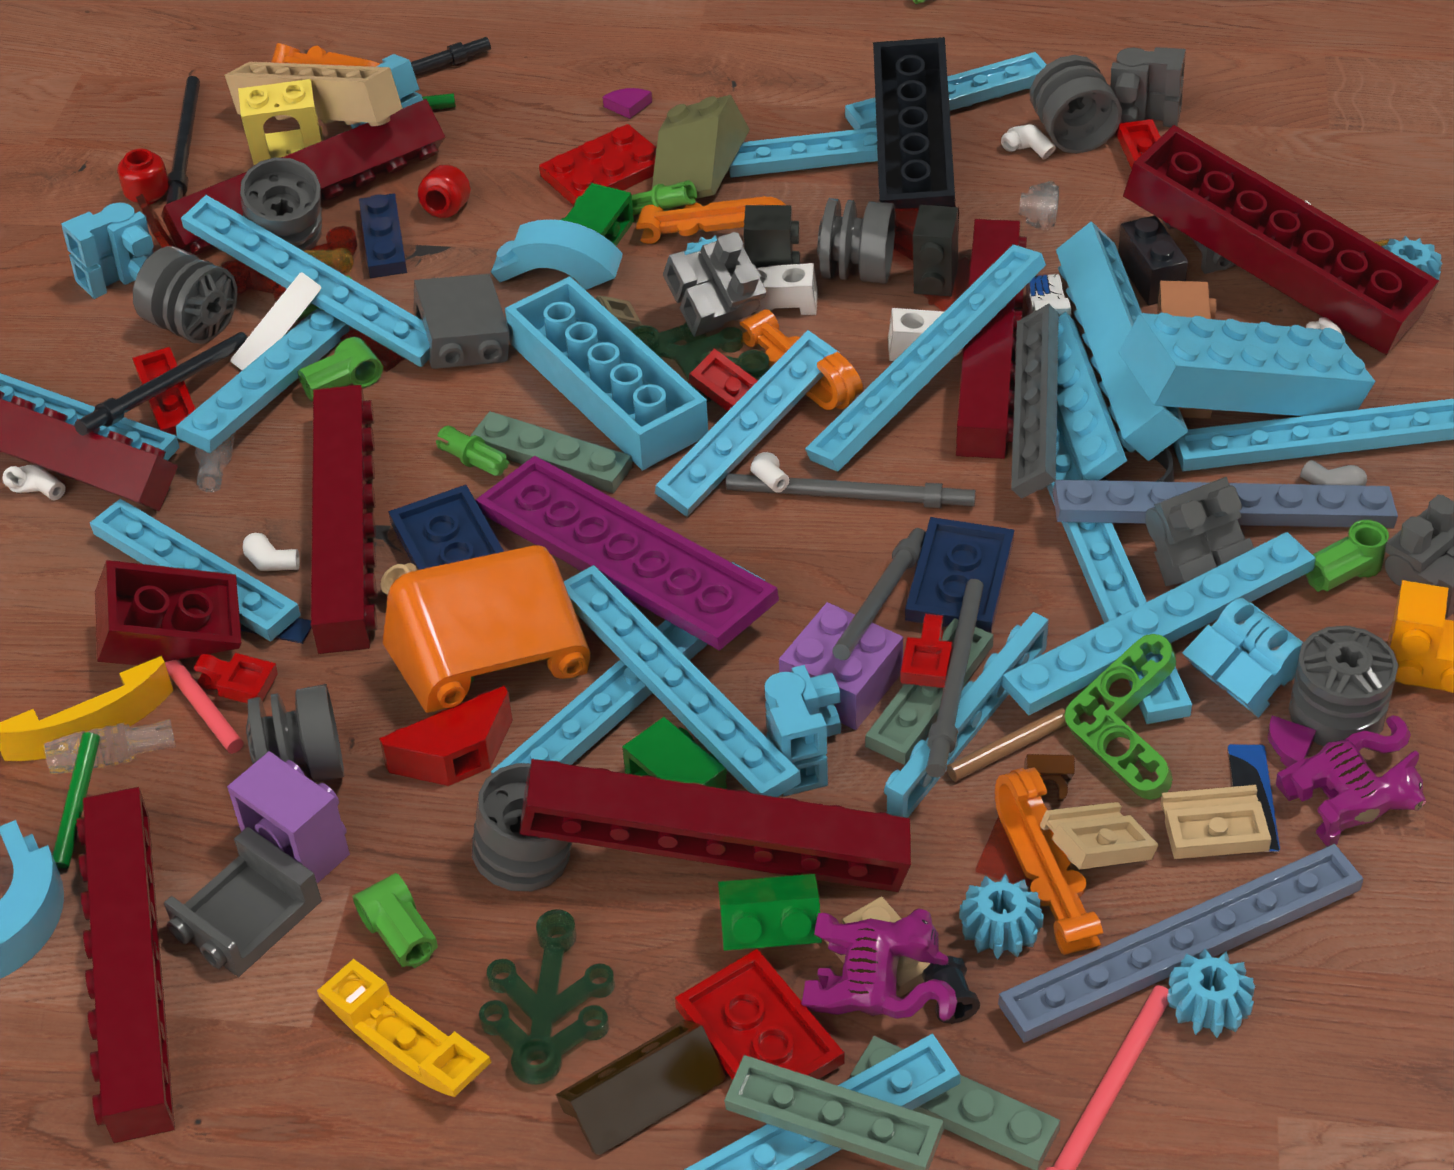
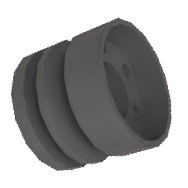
[1030,55,1122,154]
[240,157,322,253]
[817,198,896,284]
[133,246,237,344]
[1288,626,1398,746]
[246,684,345,783]
[472,763,573,892]

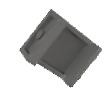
[413,274,510,369]
[164,827,322,978]

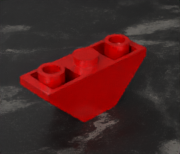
[379,686,513,786]

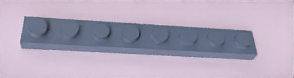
[1052,480,1398,528]
[998,844,1364,1043]

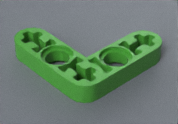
[1065,634,1176,800]

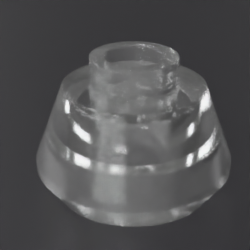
[1019,181,1059,232]

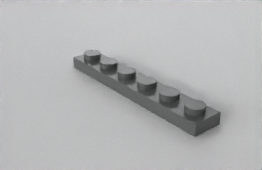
[1011,303,1059,499]

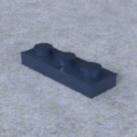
[359,193,407,278]

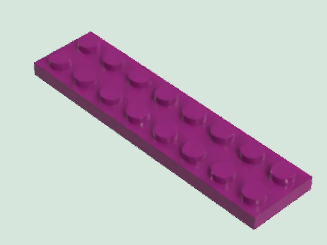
[475,456,779,651]

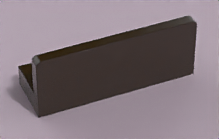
[556,1020,726,1155]

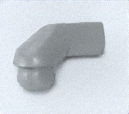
[1300,460,1367,486]

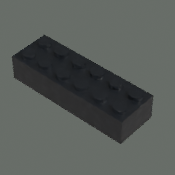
[873,37,956,230]

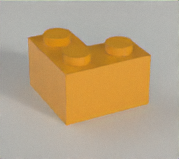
[1387,580,1454,693]

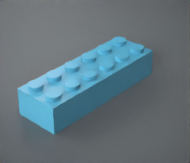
[505,276,708,471]
[1118,313,1376,416]

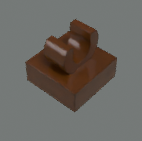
[1024,754,1075,801]

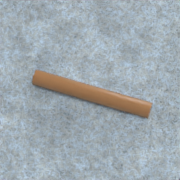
[947,708,1067,782]

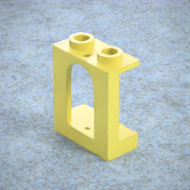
[238,79,324,165]

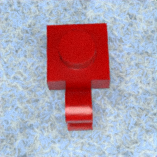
[900,614,952,688]
[194,653,278,704]

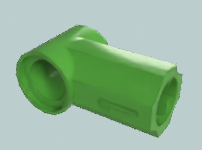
[297,337,383,402]
[1306,520,1389,592]
[352,873,438,968]

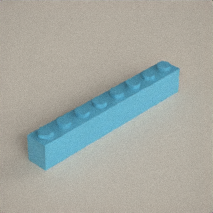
[1056,221,1188,461]

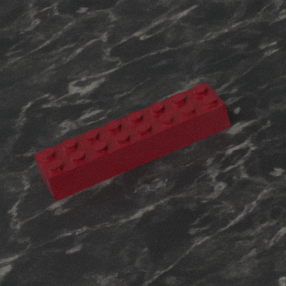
[1123,125,1439,356]

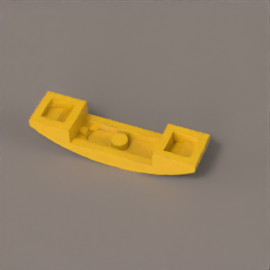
[0,656,174,761]
[317,959,491,1097]

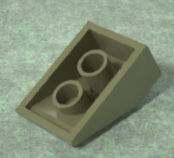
[652,95,750,199]

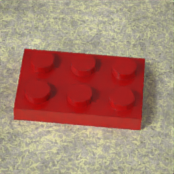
[539,124,657,205]
[675,949,845,1080]

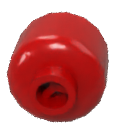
[117,148,169,205]
[417,165,471,218]

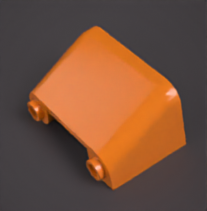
[382,545,590,713]

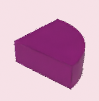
[602,88,652,119]
[1268,715,1316,767]

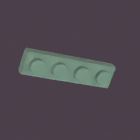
[470,411,632,494]
[865,618,994,765]
[850,1036,1061,1170]
[724,1055,944,1170]

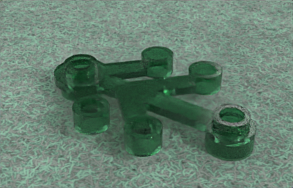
[631,322,770,402]
[479,909,615,1085]

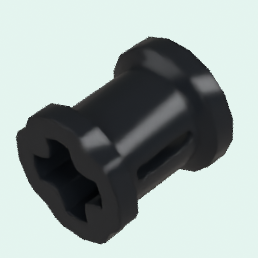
[922,956,980,1024]

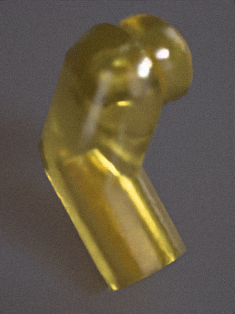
[303,248,354,274]

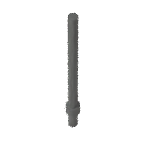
[726,473,976,508]
[832,528,926,660]
[926,579,984,778]

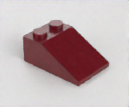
[95,560,242,666]

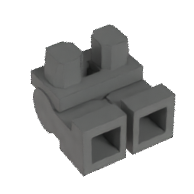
[1110,47,1186,127]
[663,232,767,337]
[1145,477,1254,586]
[1384,494,1454,618]

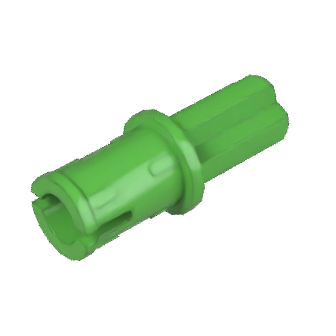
[632,180,697,215]
[436,425,509,476]

